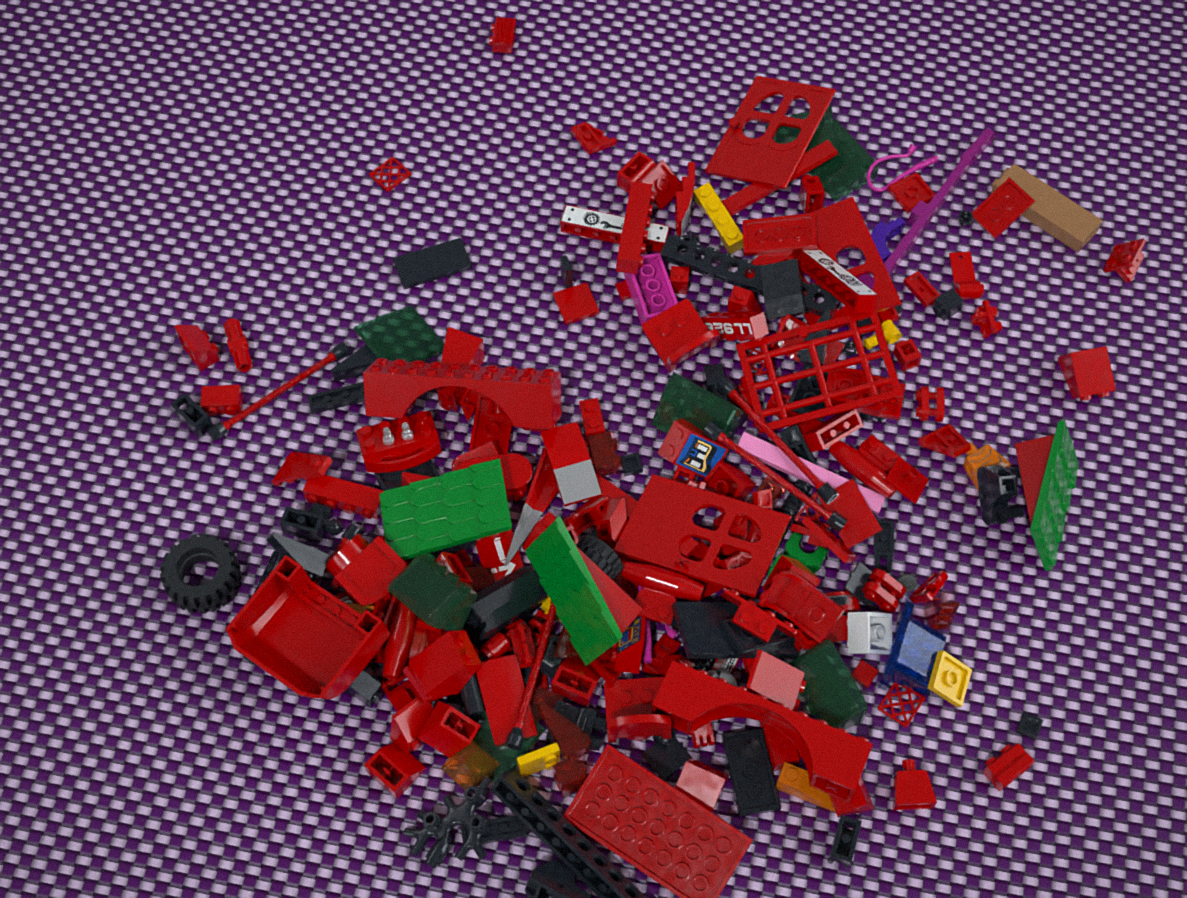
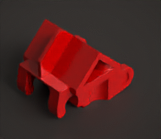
[380,664,432,711]

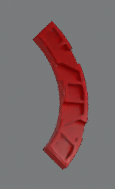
[720,489,772,569]

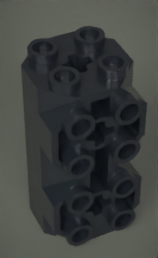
[457,566,547,642]

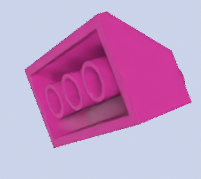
[623,253,678,326]

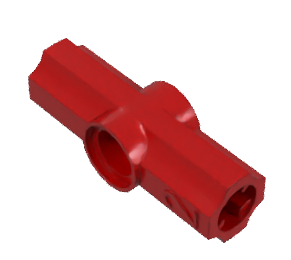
[223,318,253,373]

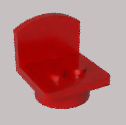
[641,299,720,373]
[325,533,406,607]
[604,677,671,743]

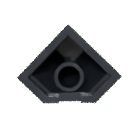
[345,664,383,708]

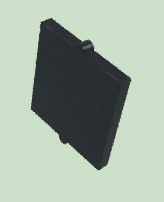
[844,562,875,609]
[642,736,692,781]

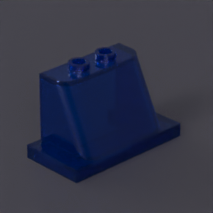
[878,601,947,695]

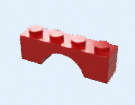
[562,496,609,545]

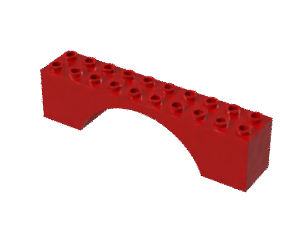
[363,358,561,429]
[652,660,873,803]

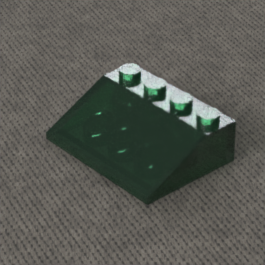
[805,119,879,202]
[651,372,743,443]

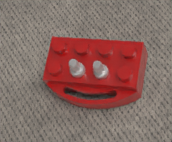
[356,411,442,473]

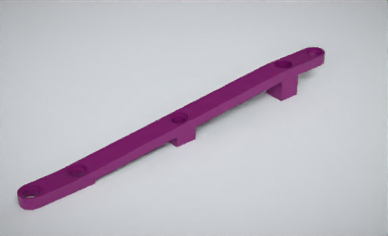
[847,128,996,325]

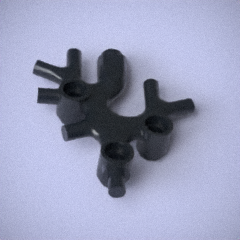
[404,777,491,869]

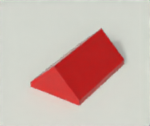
[829,776,874,817]

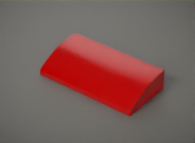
[476,654,538,747]

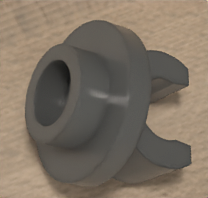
[897,572,917,592]

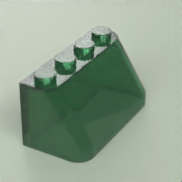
[387,553,478,631]
[789,639,868,729]

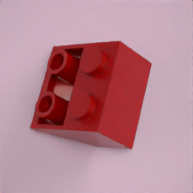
[617,151,656,193]
[551,655,603,708]
[417,701,481,758]
[364,742,426,799]

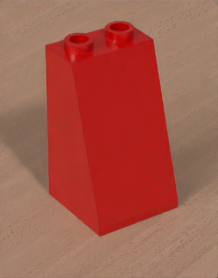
[437,327,485,412]

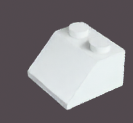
[847,612,892,655]

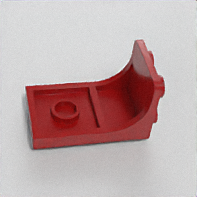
[769,314,845,365]
[759,571,845,643]

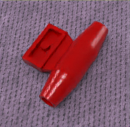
[828,435,902,499]
[622,562,704,626]
[383,597,436,680]

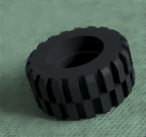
[160,534,242,614]

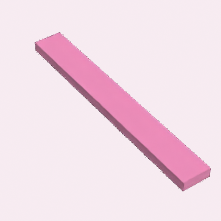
[738,432,885,515]

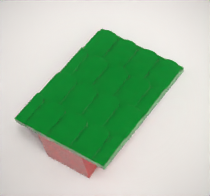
[1015,420,1079,571]
[379,458,512,560]
[526,515,642,666]

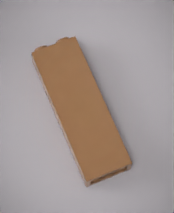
[990,163,1103,252]

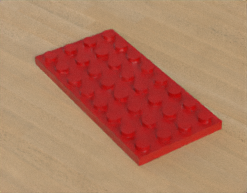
[563,744,753,898]

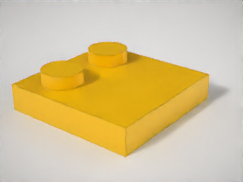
[928,650,972,707]
[517,742,560,777]

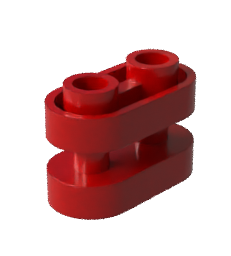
[915,386,945,422]
[862,569,906,613]

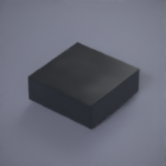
[619,453,643,477]
[1016,712,1043,741]

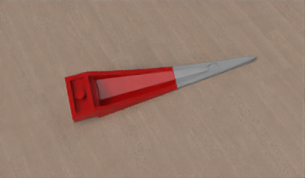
[504,425,588,566]

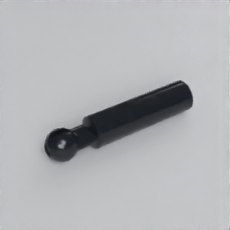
[444,616,486,718]

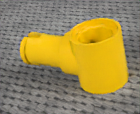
[863,320,902,350]

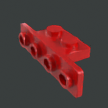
[721,589,797,643]

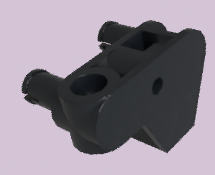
[977,465,1024,525]
[525,860,591,898]

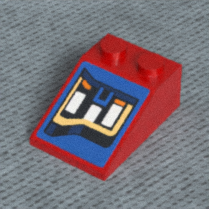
[657,418,730,478]

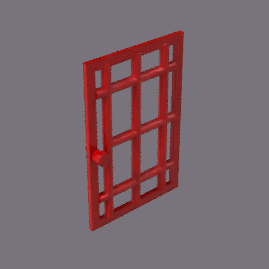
[736,308,904,434]

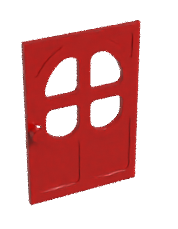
[705,76,836,189]
[797,197,902,331]
[614,474,792,598]

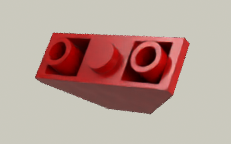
[596,498,627,549]

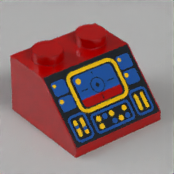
[611,616,646,674]

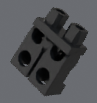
[546,700,607,753]

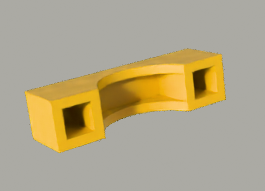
[693,182,743,254]

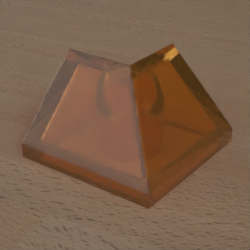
[441,740,499,790]

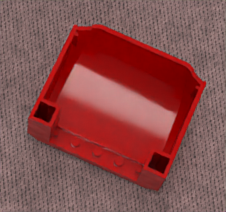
[225,555,391,699]

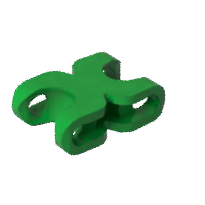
[767,532,828,578]

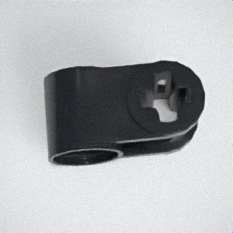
[539,637,565,679]

